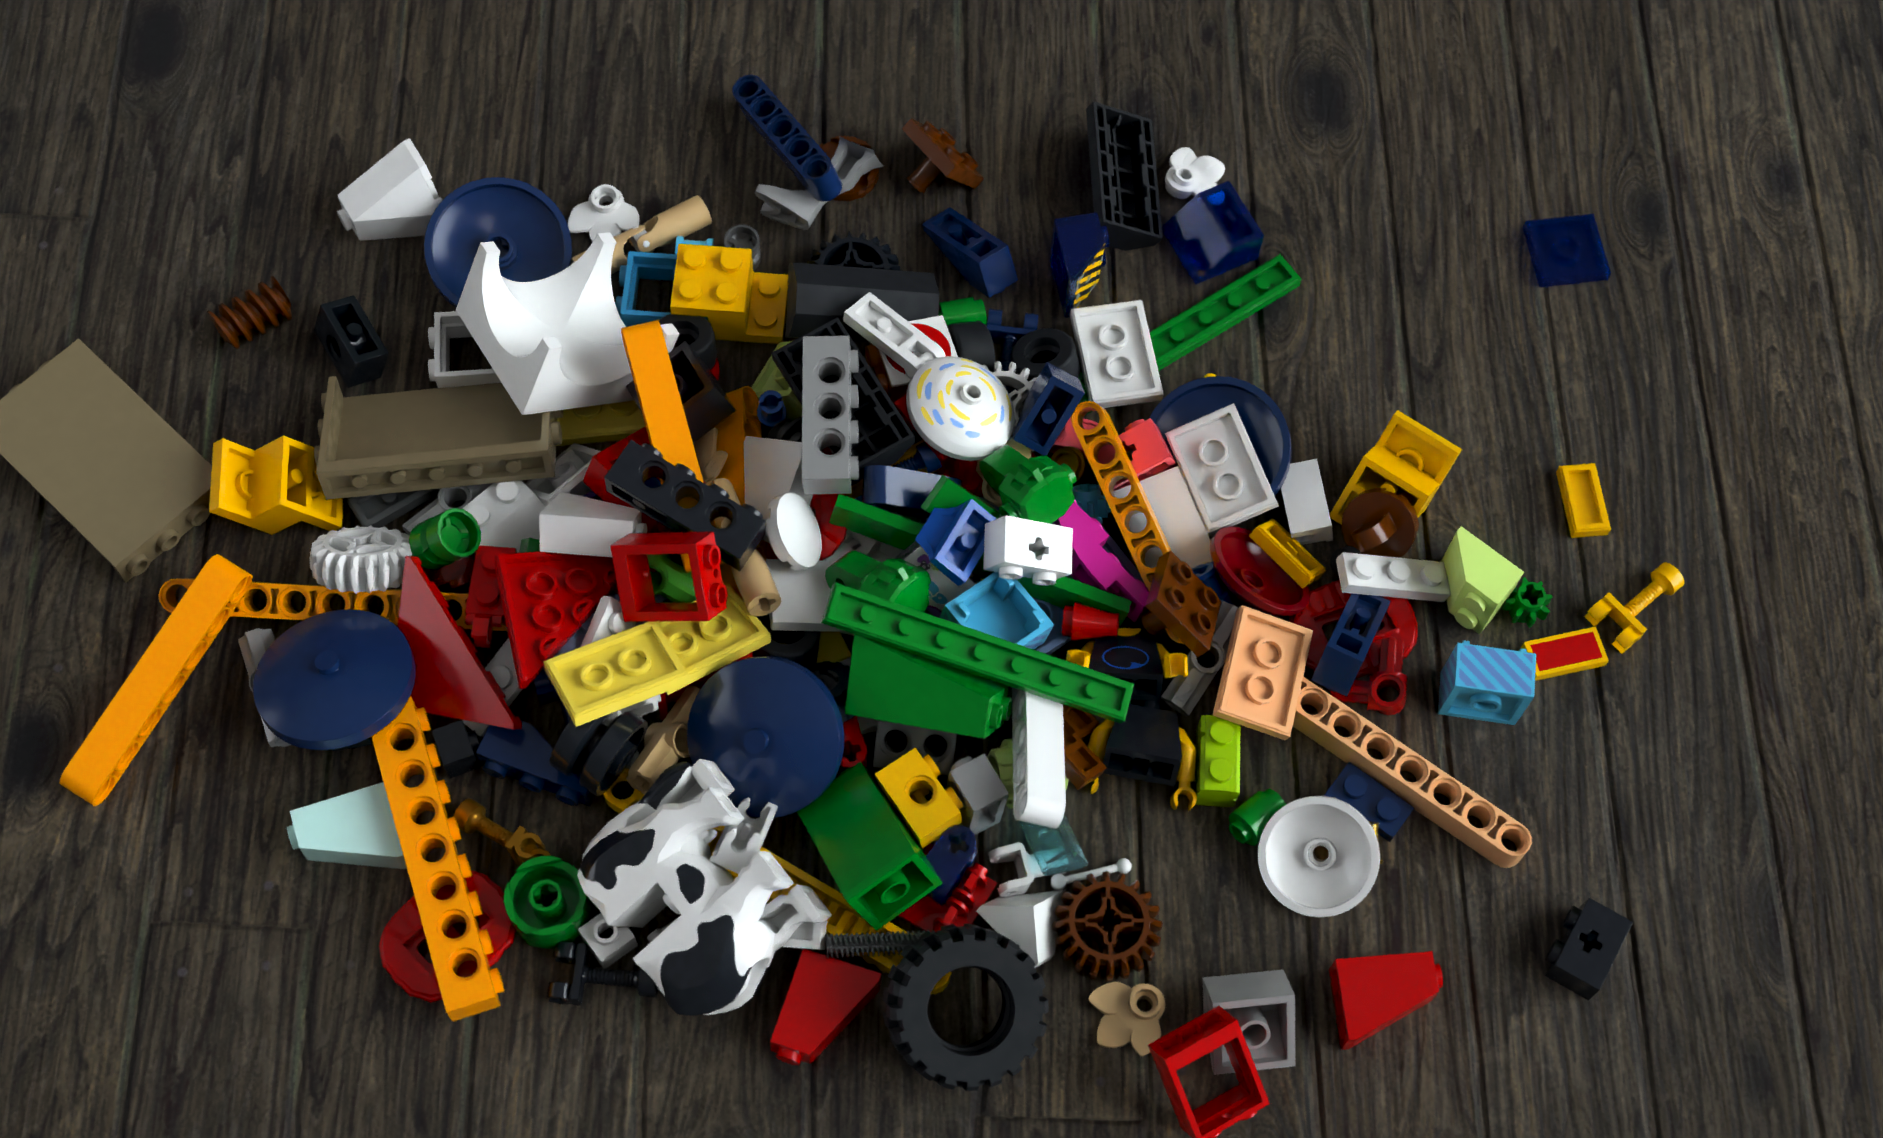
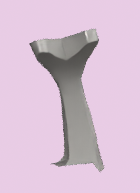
[755,136,884,230]

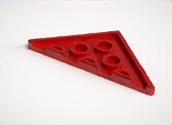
[494,551,617,689]
[397,556,522,729]

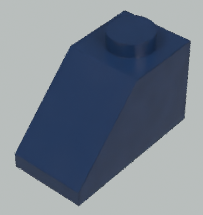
[1013,362,1085,456]

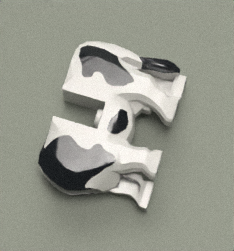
[577,759,832,1016]

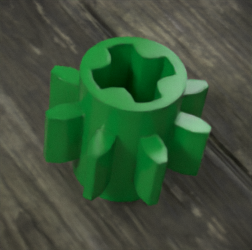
[1502,577,1553,628]

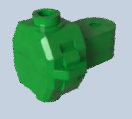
[979,444,1077,524]
[825,551,931,612]

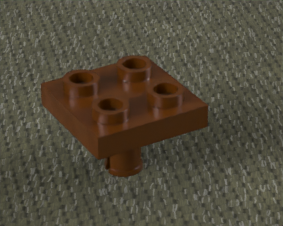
[902,119,984,193]
[1141,550,1222,657]

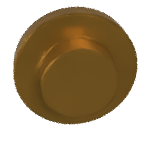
[1051,446,1087,482]

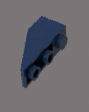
[476,720,592,807]

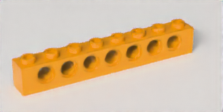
[371,696,505,1022]

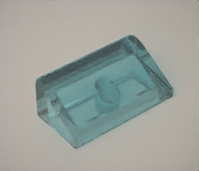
[1019,814,1089,876]

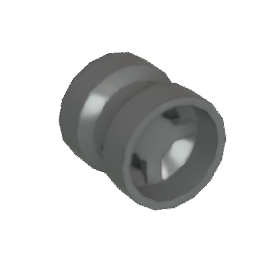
[724,225,761,271]

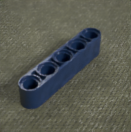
[732,74,842,202]

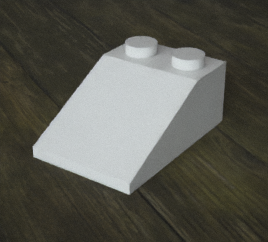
[462,480,546,554]

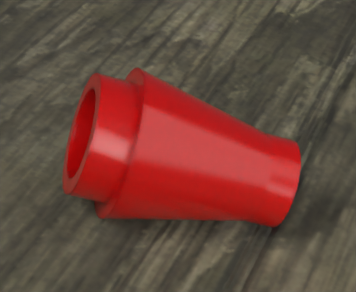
[1062,602,1119,641]

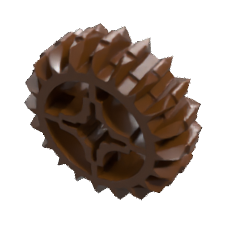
[1052,871,1163,982]

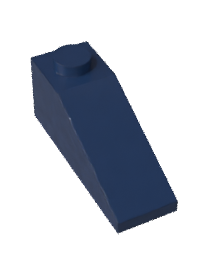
[922,207,1018,298]
[1311,594,1391,696]

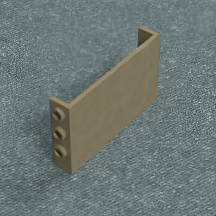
[0,338,212,583]
[314,376,563,500]

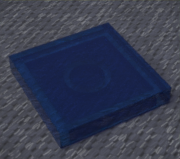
[1522,214,1611,288]

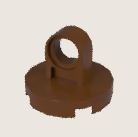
[1341,487,1419,558]

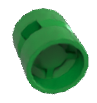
[409,508,481,570]

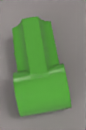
[647,554,696,603]

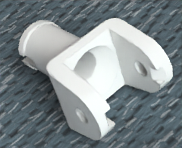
[988,842,1068,897]

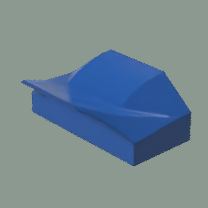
[915,498,997,586]

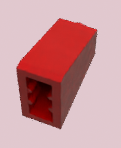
[770,948,881,1066]
[1329,951,1443,1050]

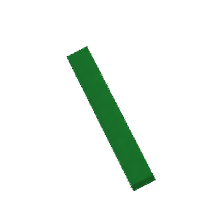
[1078,254,1302,415]
[829,494,1132,628]
[821,582,1134,724]

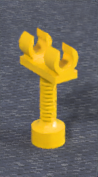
[1584,562,1684,654]

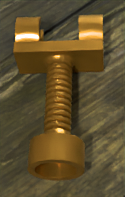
[453,798,551,867]

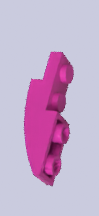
[1053,500,1149,623]

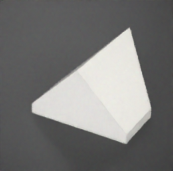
[976,890,1066,968]

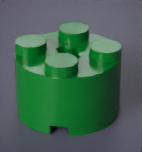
[504,856,592,949]

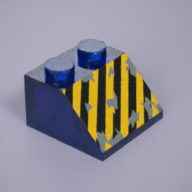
[1049,212,1109,318]

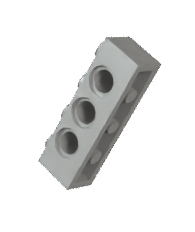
[802,336,859,495]

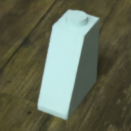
[287,782,407,869]

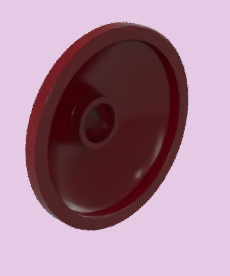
[1210,527,1310,616]

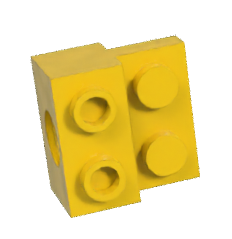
[875,747,964,849]

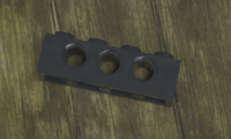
[604,440,766,571]

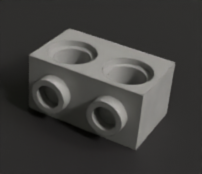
[945,754,1009,839]

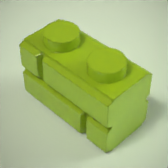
[1195,715,1241,807]

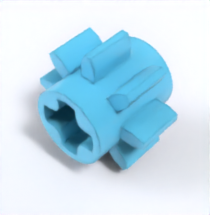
[1073,484,1111,524]

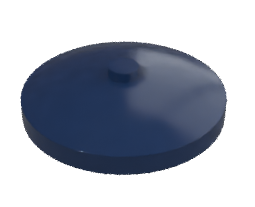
[424,177,572,308]
[1149,376,1292,506]
[253,609,416,750]
[687,656,845,818]

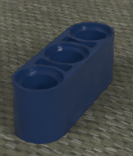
[862,465,962,519]

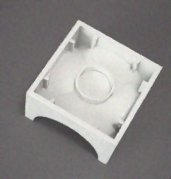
[456,232,679,415]

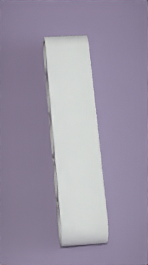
[1012,687,1066,829]

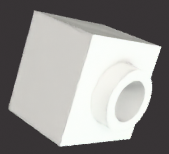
[578,913,638,968]

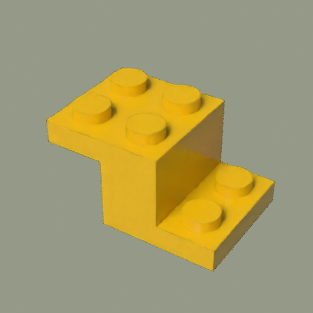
[670,244,788,344]
[1330,410,1462,525]
[209,435,343,535]

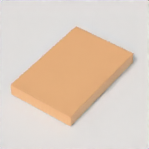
[1213,605,1313,740]

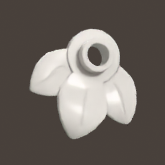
[1165,147,1225,202]
[568,184,640,242]

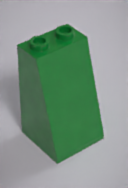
[845,635,1013,739]
[797,761,943,931]

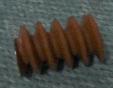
[207,276,292,349]

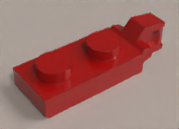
[465,545,517,648]

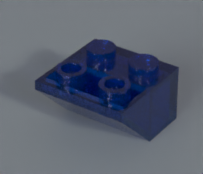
[1162,181,1264,285]

